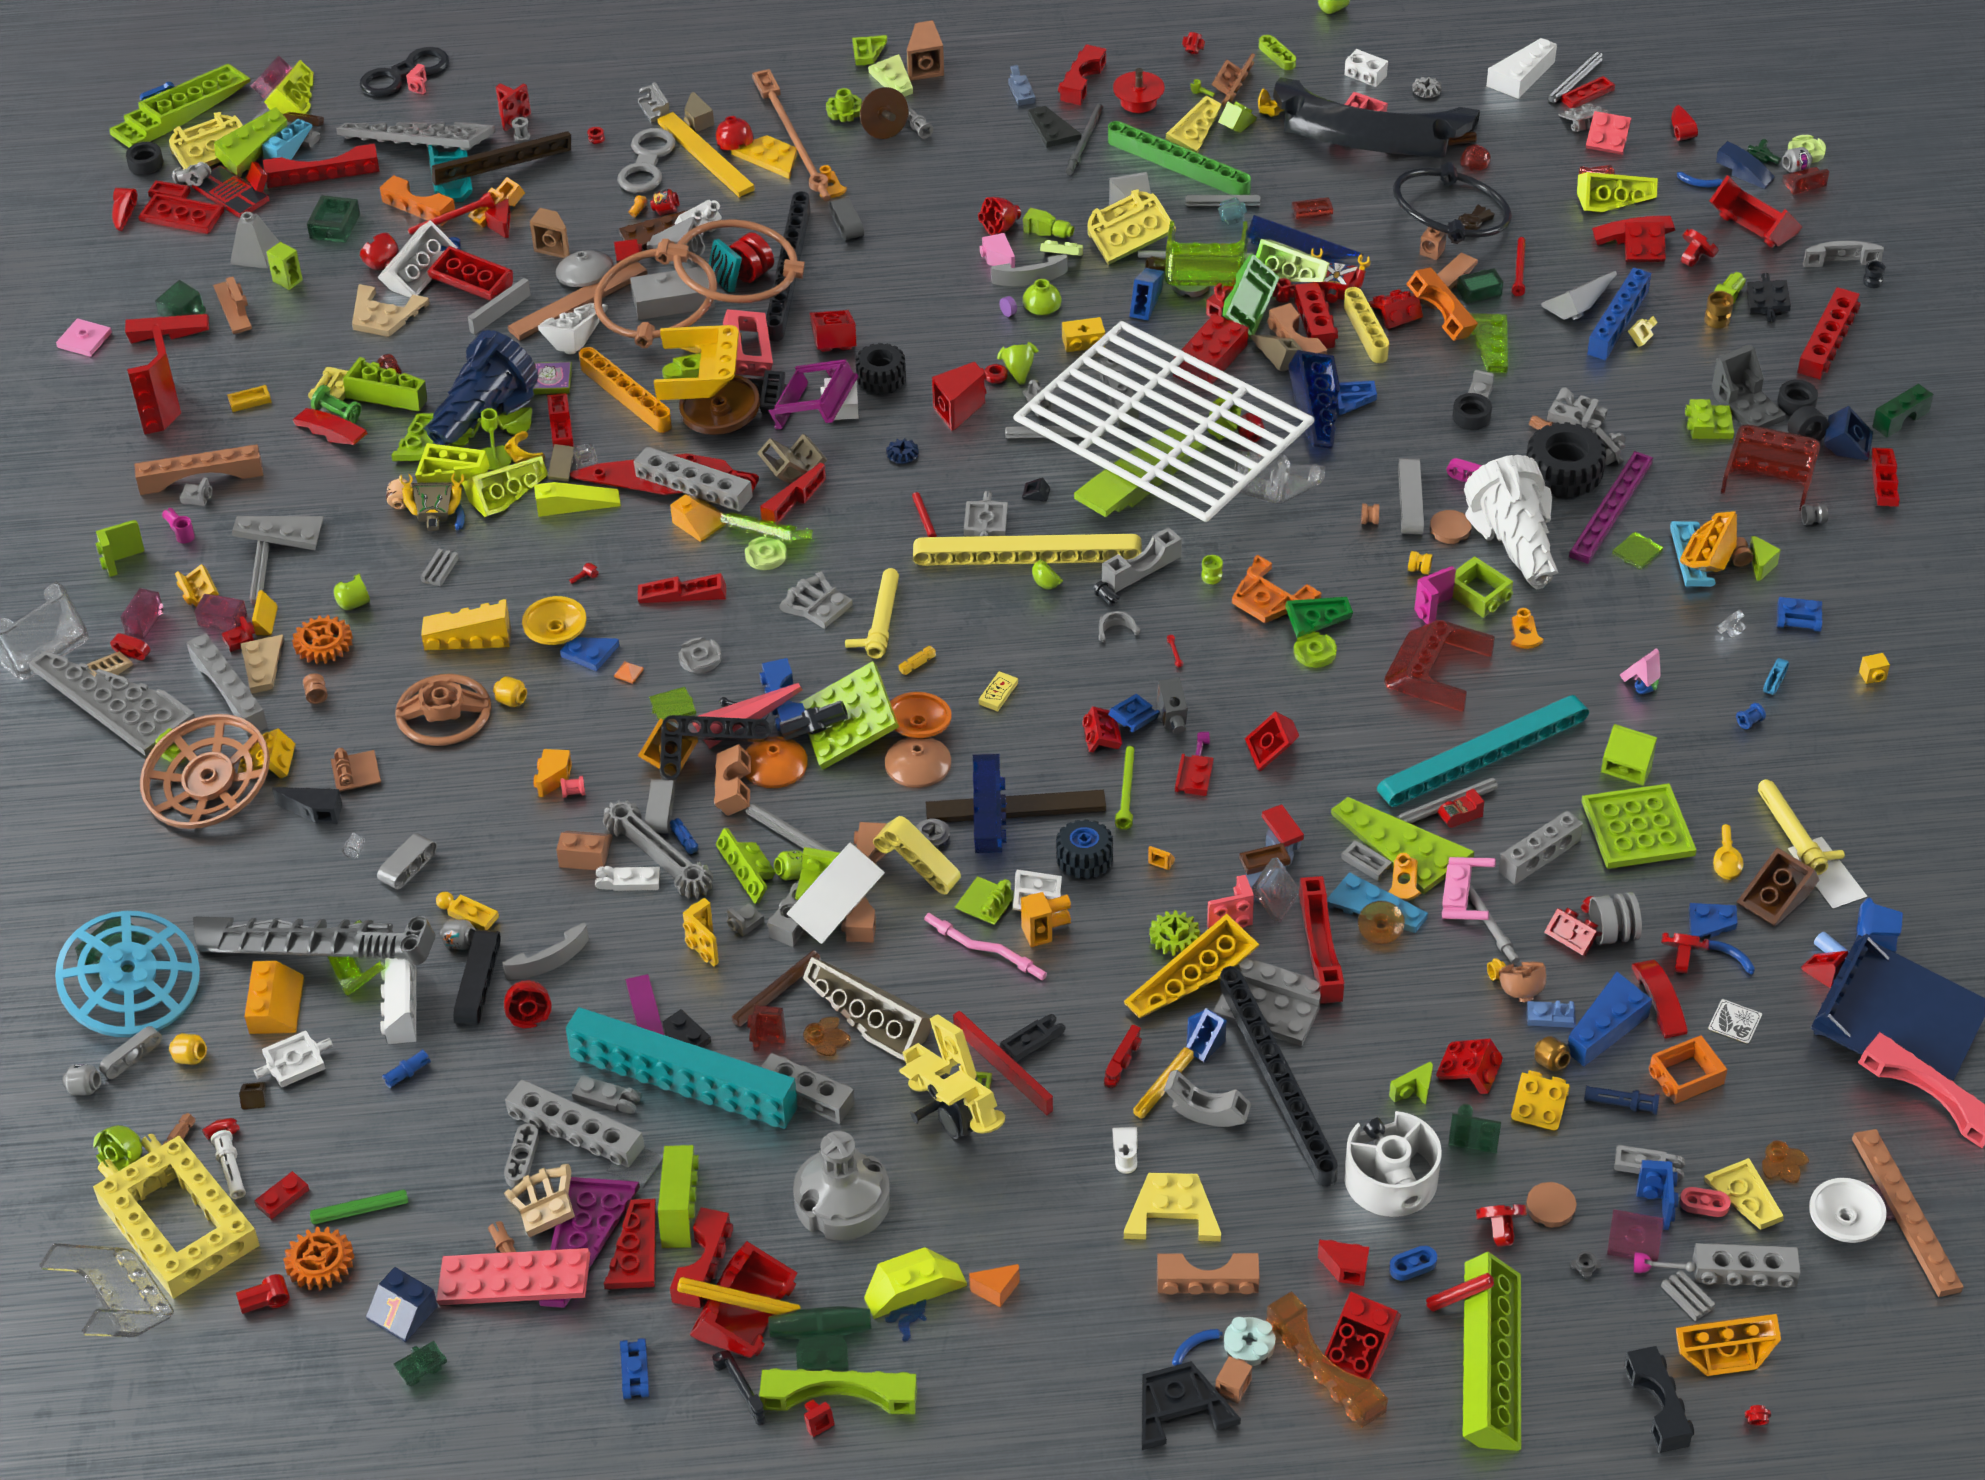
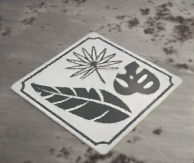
[1708,999,1762,1044]

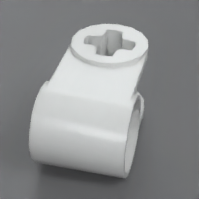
[1112,1127,1138,1174]

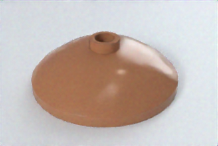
[885,737,951,788]

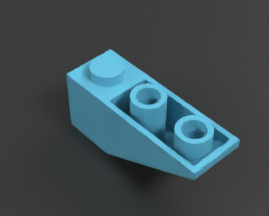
[262,119,313,160]

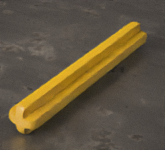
[1133,1047,1194,1119]

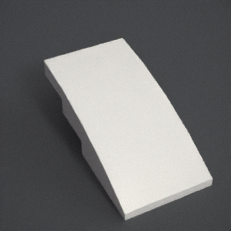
[787,842,885,944]

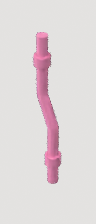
[924,913,1047,980]

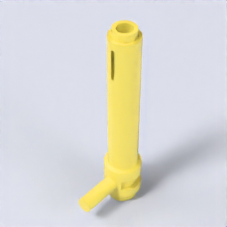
[845,568,899,659]
[1758,779,1845,875]

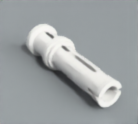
[211,1130,246,1199]

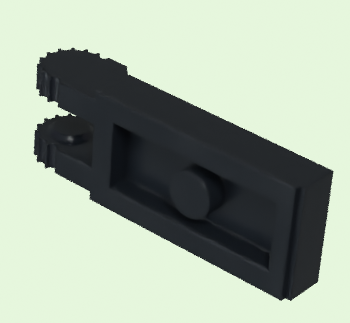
[1000,1014,1066,1062]

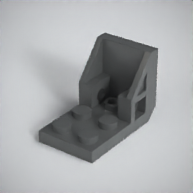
[1712,344,1786,434]

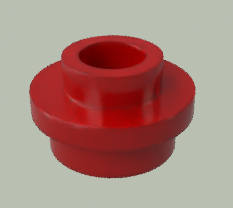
[1745,1405,1771,1426]

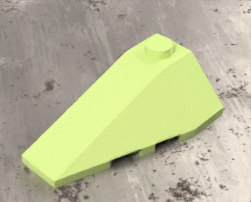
[1256,239,1330,282]

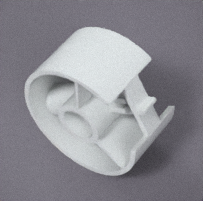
[1344,1111,1442,1217]

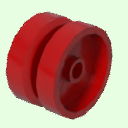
[728,232,774,283]

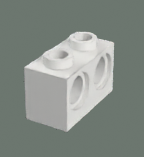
[1344,49,1388,87]

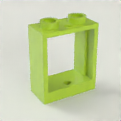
[1452,556,1513,618]

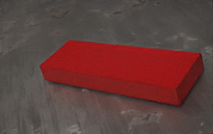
[1560,76,1615,108]

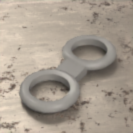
[618,128,675,193]

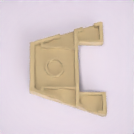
[352,284,430,337]

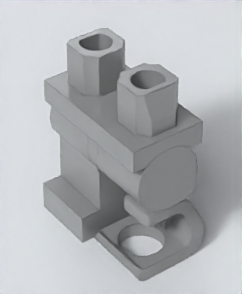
[1547,388,1608,433]

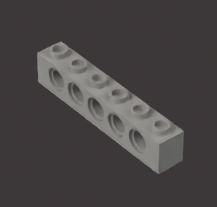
[633,447,753,512]
[505,1079,645,1168]

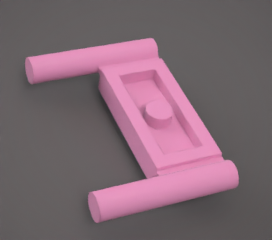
[1442,857,1496,920]

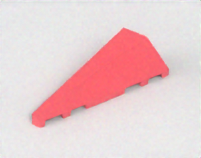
[692,683,803,749]

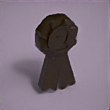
[1458,204,1495,230]

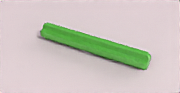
[310,1189,408,1224]

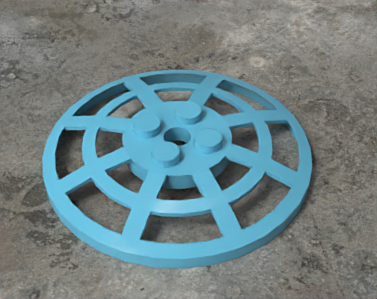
[55,911,200,1038]

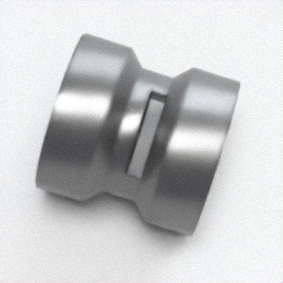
[1801,502,1828,525]

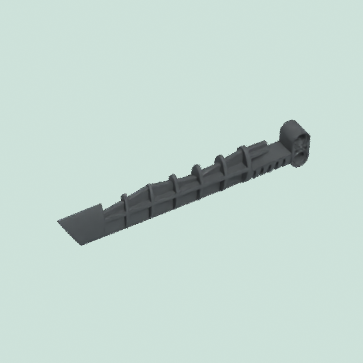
[193,915,436,965]

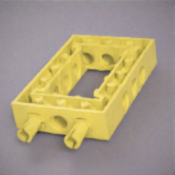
[93,1134,260,1299]

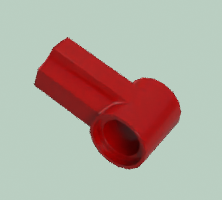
[236,1274,290,1314]

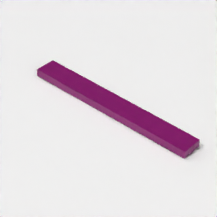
[1569,451,1653,564]

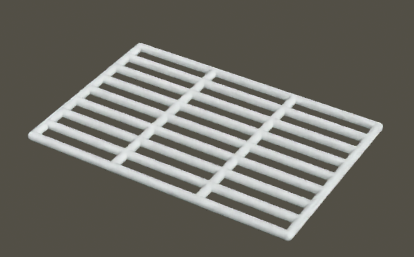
[1014,321,1315,522]

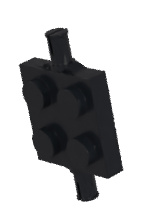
[1747,273,1791,322]

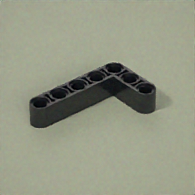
[659,715,771,780]

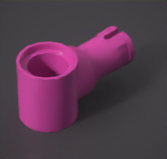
[162,508,195,544]

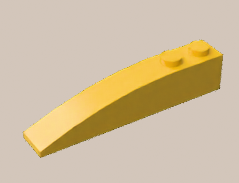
[1124,914,1259,1018]

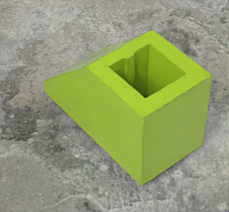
[1218,102,1257,133]

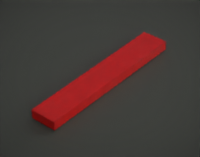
[953,1011,1053,1116]

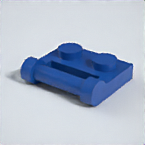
[1777,597,1822,632]

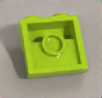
[1685,399,1734,439]

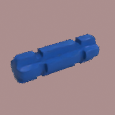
[670,818,699,854]

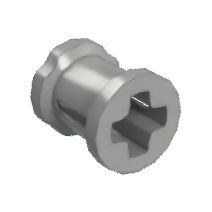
[512,117,531,142]

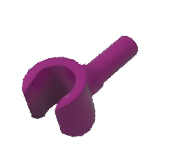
[1195,732,1210,756]

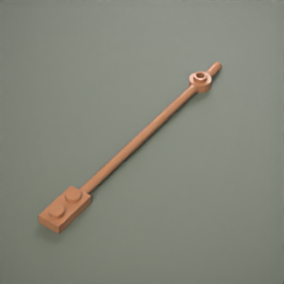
[752,69,831,202]

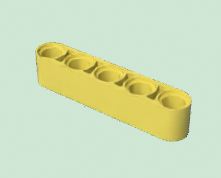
[1344,287,1389,363]

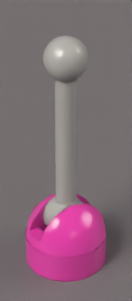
[1634,1253,1696,1273]

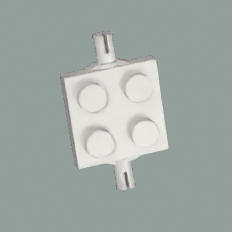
[254,1031,333,1088]

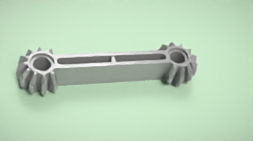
[603,799,713,900]

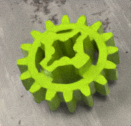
[1149,910,1200,956]

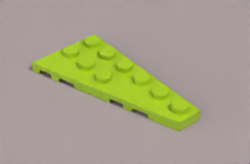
[1331,797,1474,894]

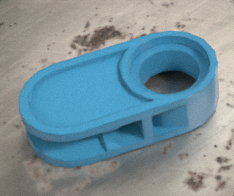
[1763,658,1789,695]

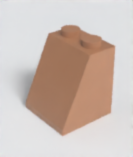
[907,20,944,81]

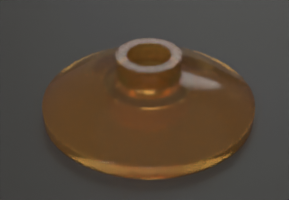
[1358,901,1405,944]

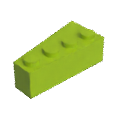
[214,107,287,178]
[343,357,427,411]
[658,1145,699,1248]

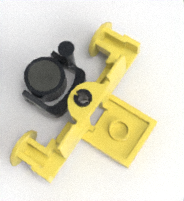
[899,1014,1005,1139]

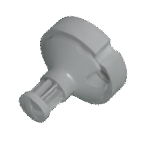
[793,1131,890,1240]

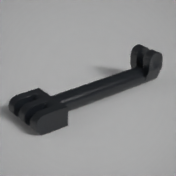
[712,1350,765,1425]

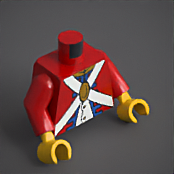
[1311,248,1371,303]

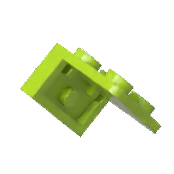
[95,520,144,577]

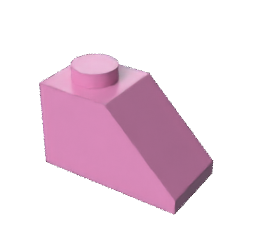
[980,233,1015,268]

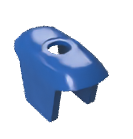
[1856,897,1903,953]

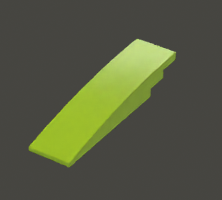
[109,64,251,148]
[1074,428,1207,517]

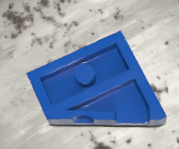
[560,637,620,672]
[1688,903,1738,938]

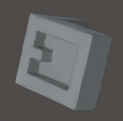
[1468,370,1494,399]
[180,477,212,506]
[727,903,764,936]

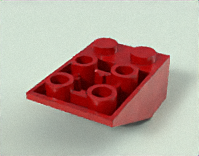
[1321,1291,1401,1383]

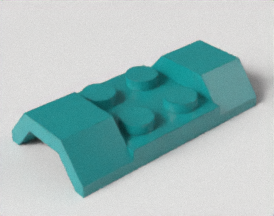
[428,145,472,202]

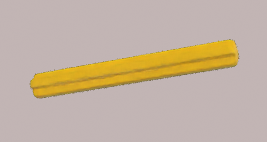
[677,1277,801,1319]

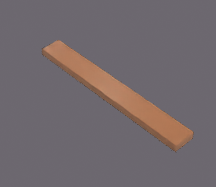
[508,262,648,341]

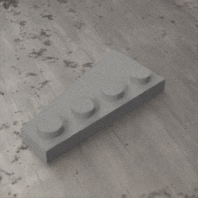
[232,516,324,550]

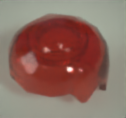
[1460,144,1491,171]

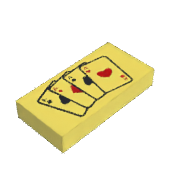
[979,671,1018,712]

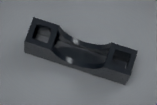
[1624,1346,1694,1453]

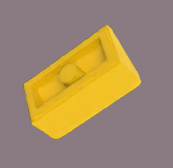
[252,590,278,635]

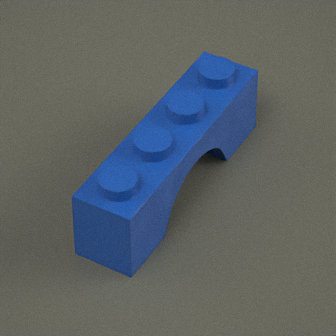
[759,658,805,737]

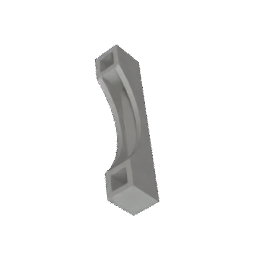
[186,633,268,737]

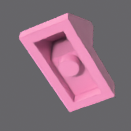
[1620,648,1661,687]

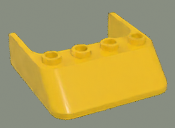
[654,325,739,400]

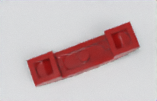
[1631,959,1688,1038]

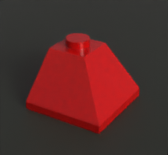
[1245,711,1299,771]

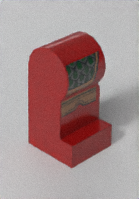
[1438,788,1484,828]

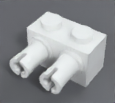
[675,199,722,236]

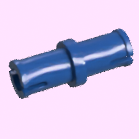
[382,1049,431,1088]

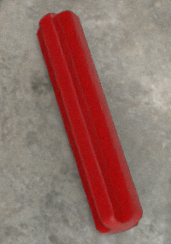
[1426,1273,1494,1312]

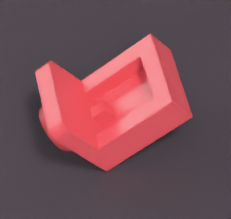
[406,64,427,95]

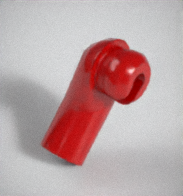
[202,1118,240,1140]

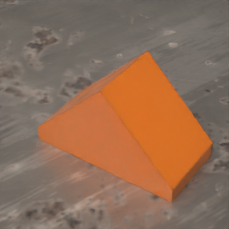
[969,1264,1020,1308]

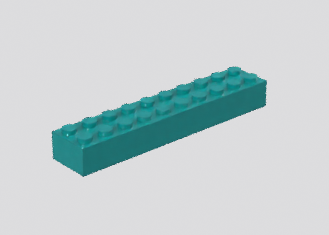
[565,1007,798,1129]

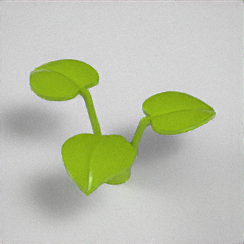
[449,407,532,471]

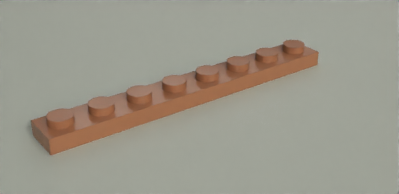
[1852,1129,1964,1297]

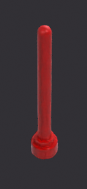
[408,192,496,235]

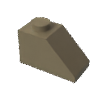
[684,92,714,132]

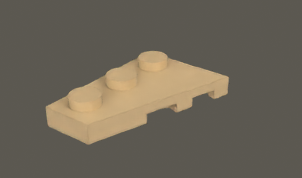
[240,634,284,694]

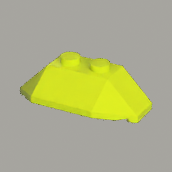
[864,1247,967,1319]

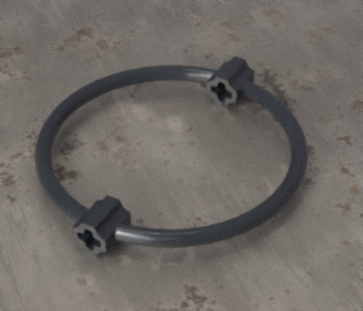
[1393,162,1512,244]

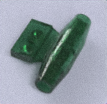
[768,1306,872,1372]

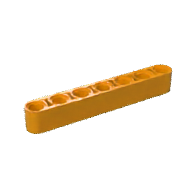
[579,347,672,433]

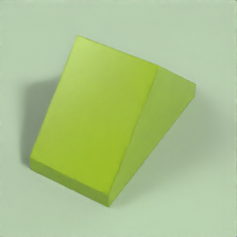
[1749,536,1781,581]

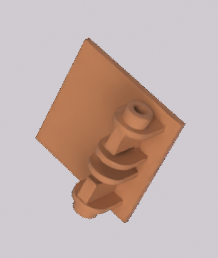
[331,748,381,791]

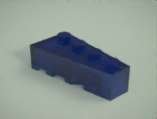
[973,754,1007,853]

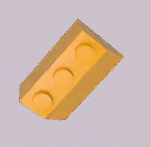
[244,961,304,1034]

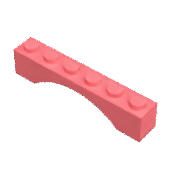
[1858,1032,1985,1149]

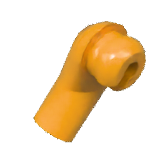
[628,195,648,218]

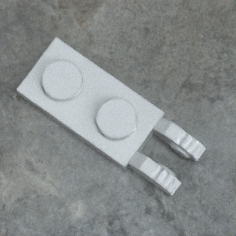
[595,866,660,891]

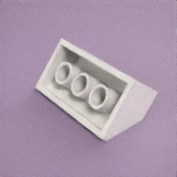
[378,220,458,298]
[380,958,416,1044]

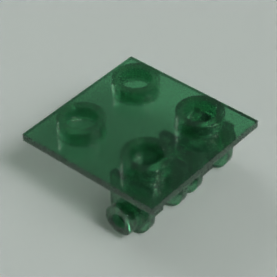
[1448,1104,1501,1153]

